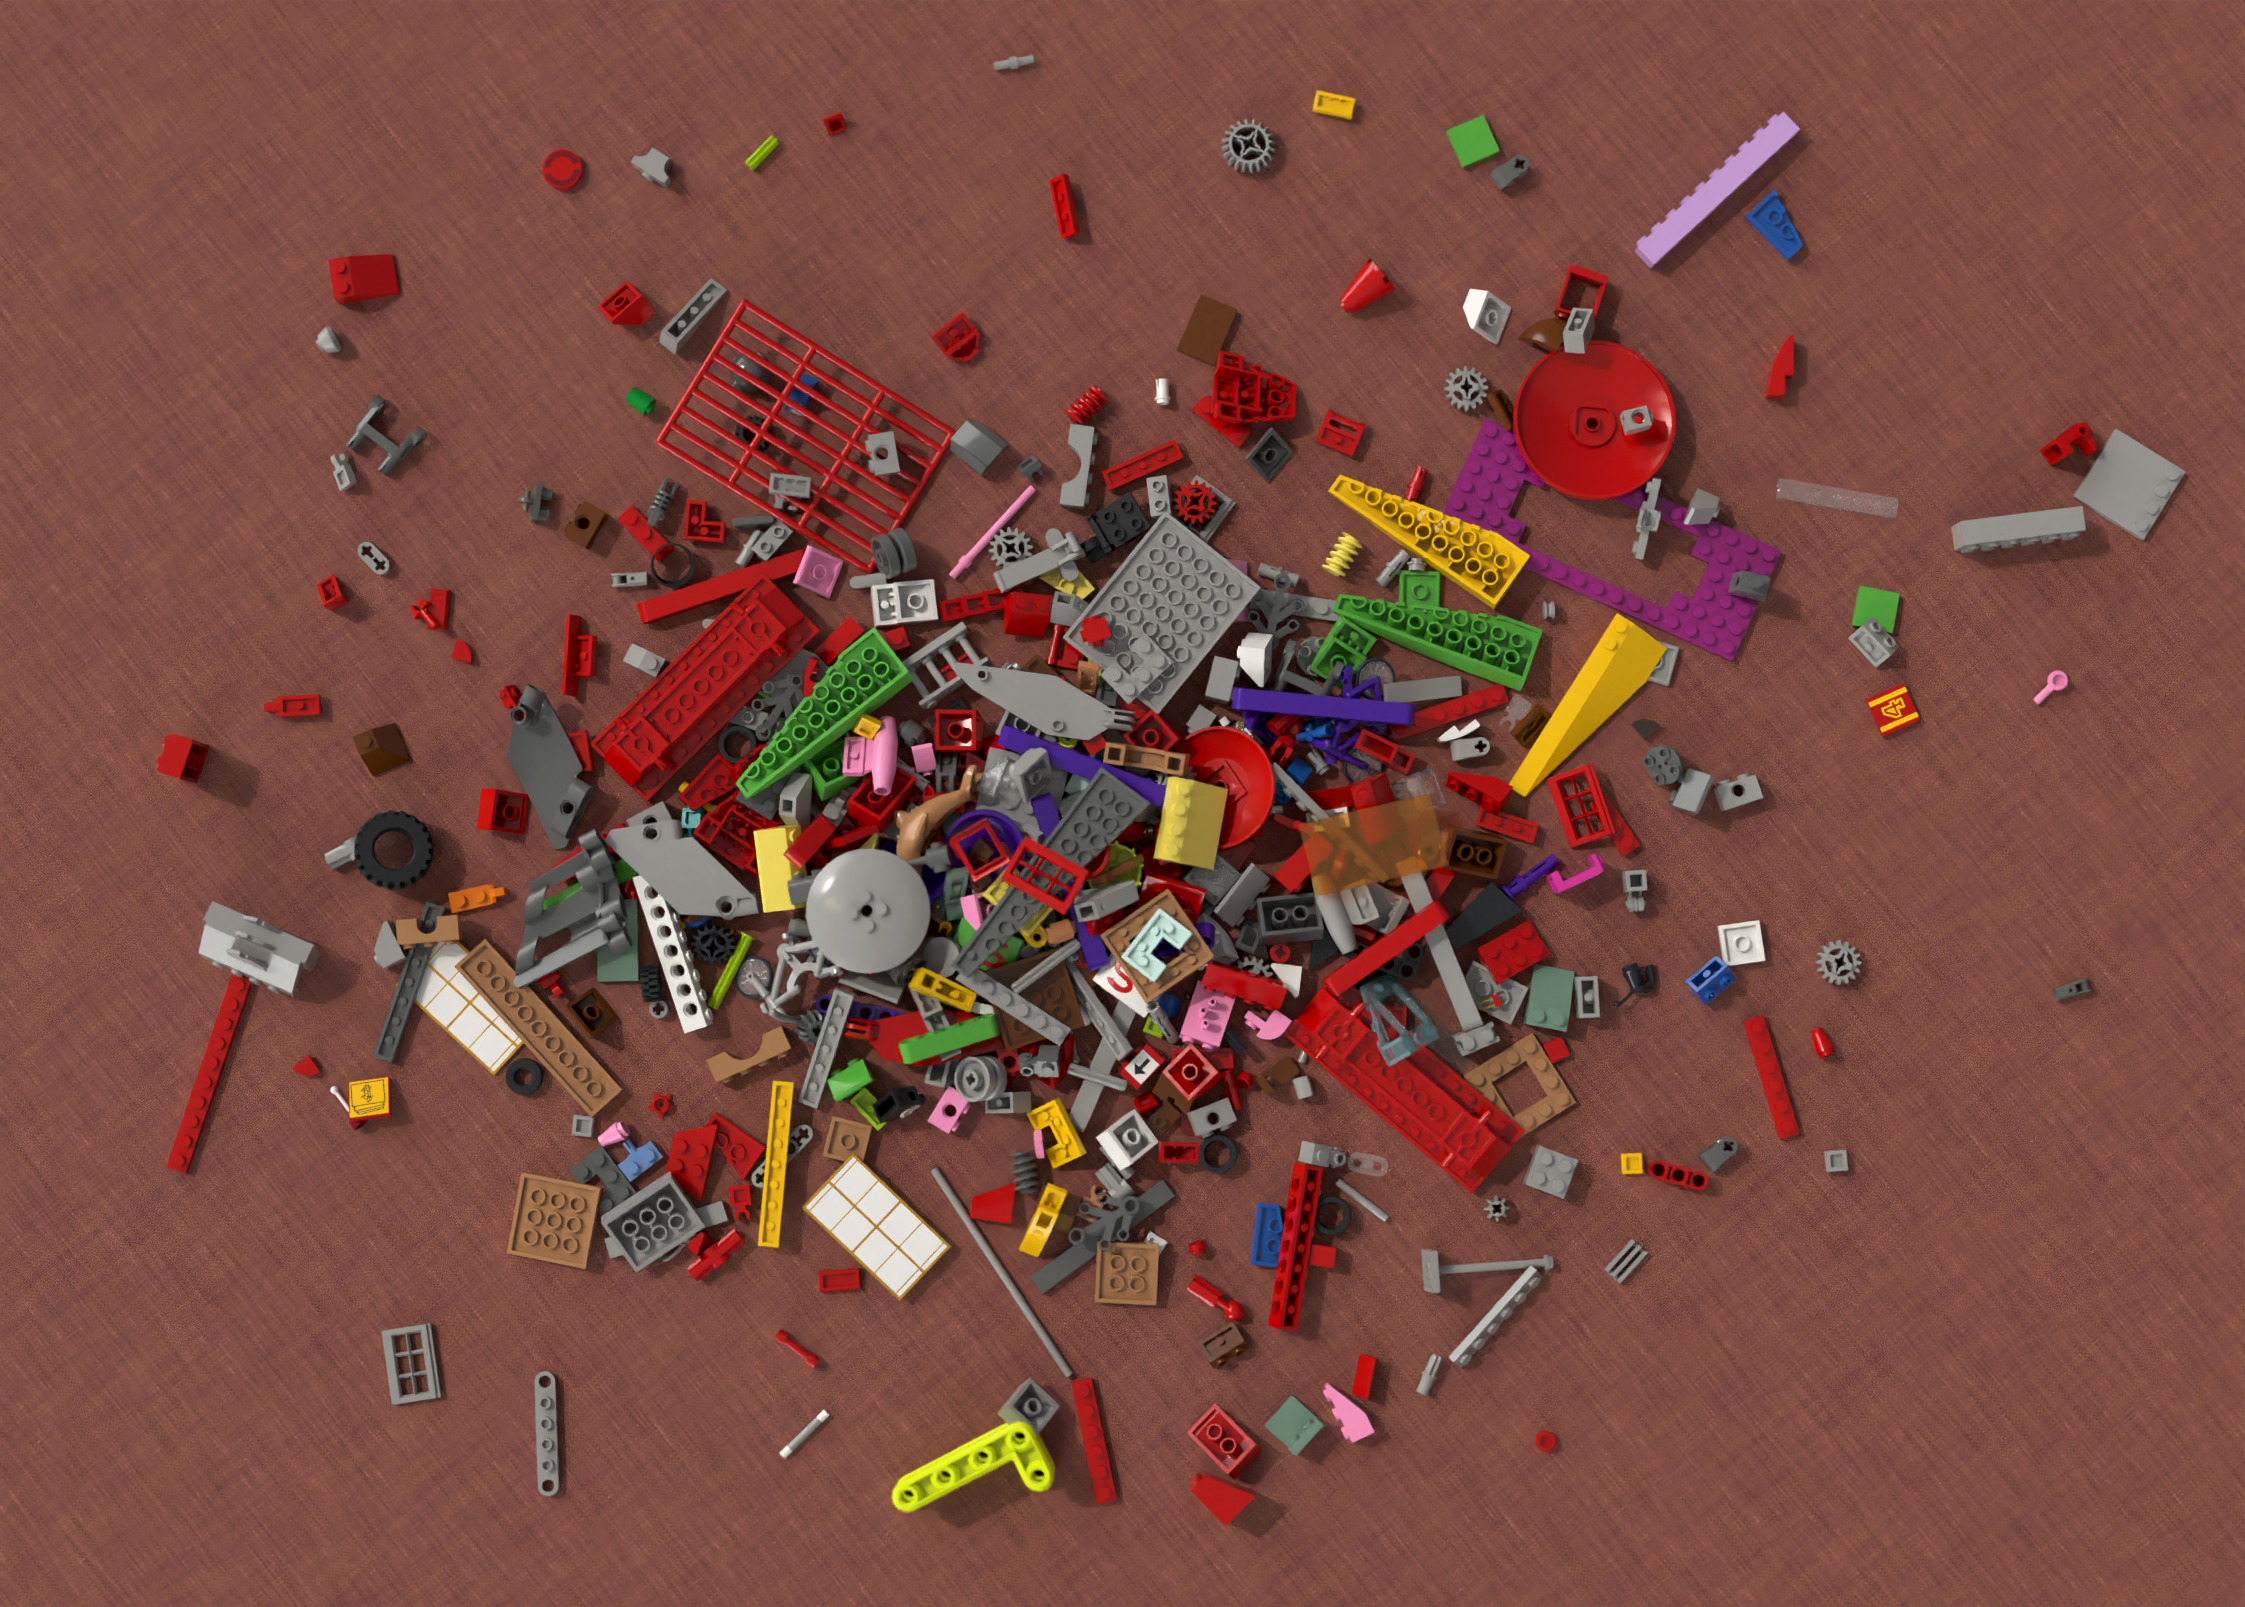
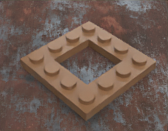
[1100,889,1215,1004]
[1463,1033,1576,1137]

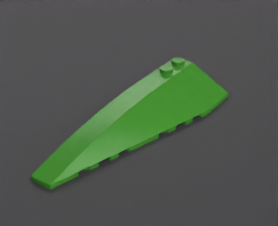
[1333,594,1543,691]
[736,628,914,799]

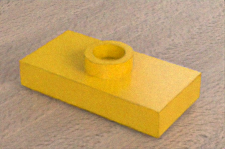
[1312,90,1356,120]

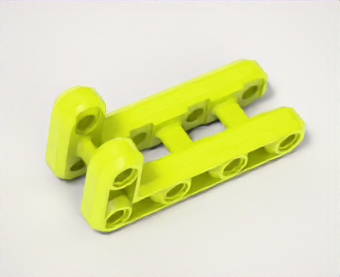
[892,1421,1055,1512]

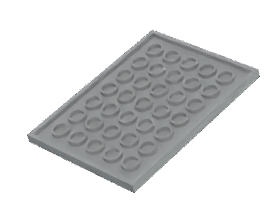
[1062,511,1261,714]

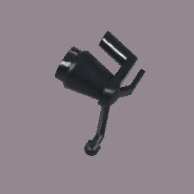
[1614,962,1656,1008]

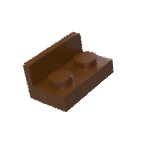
[1198,1321,1248,1368]

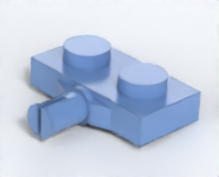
[618,1139,663,1182]

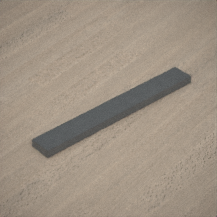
[373,901,447,1063]
[1030,1179,1175,1294]

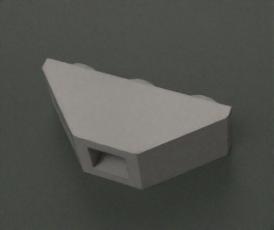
[779,771,813,832]

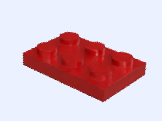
[1136,871,1206,924]
[1476,920,1550,985]

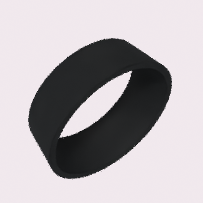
[651,543,696,588]

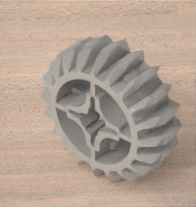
[1222,119,1276,173]

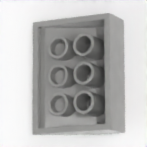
[601,1171,705,1272]

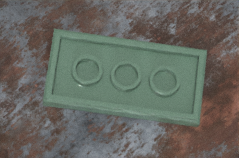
[597,899,639,982]

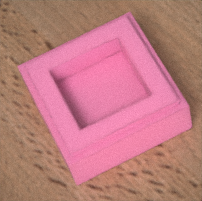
[1033,1129,1045,1159]

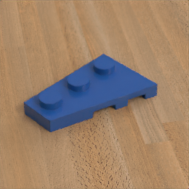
[1250,1202,1283,1267]

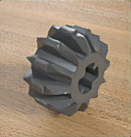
[795,1009,826,1045]

